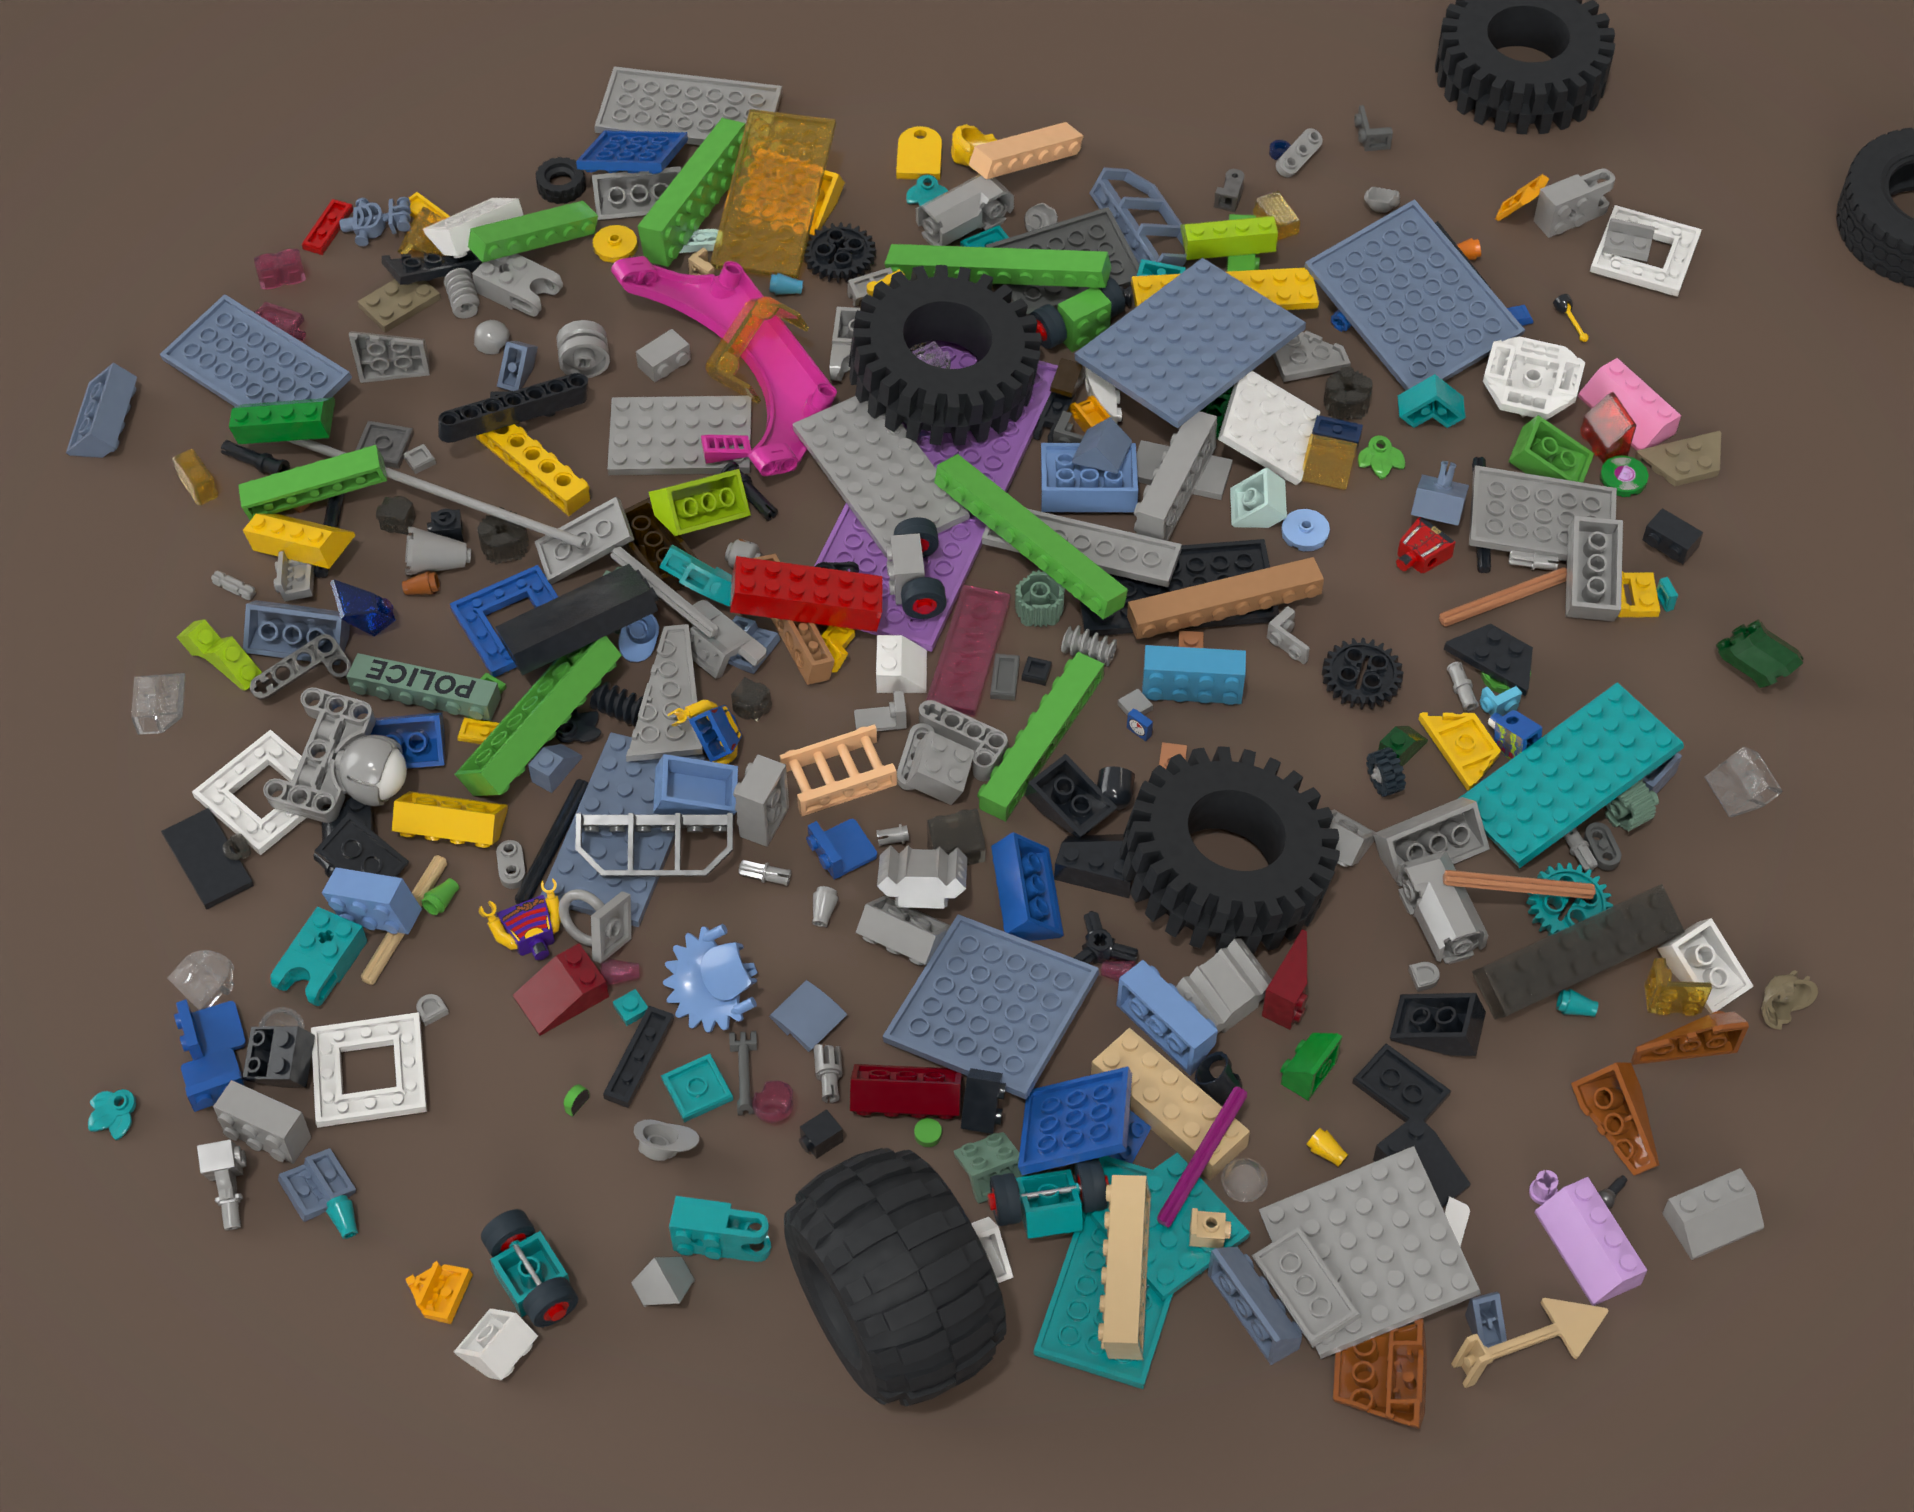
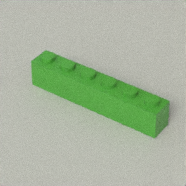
[468,201,598,262]
[238,445,387,520]

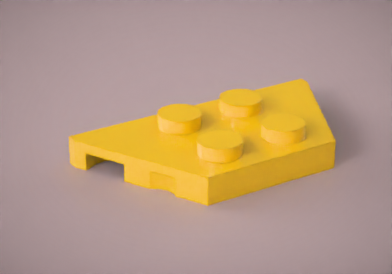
[1419,712,1501,791]

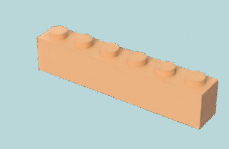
[969,122,1083,179]

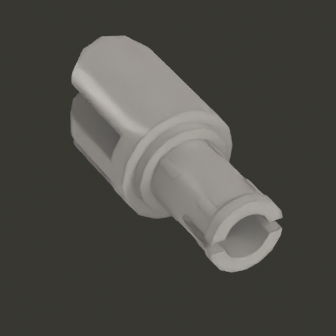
[814,1044,843,1103]

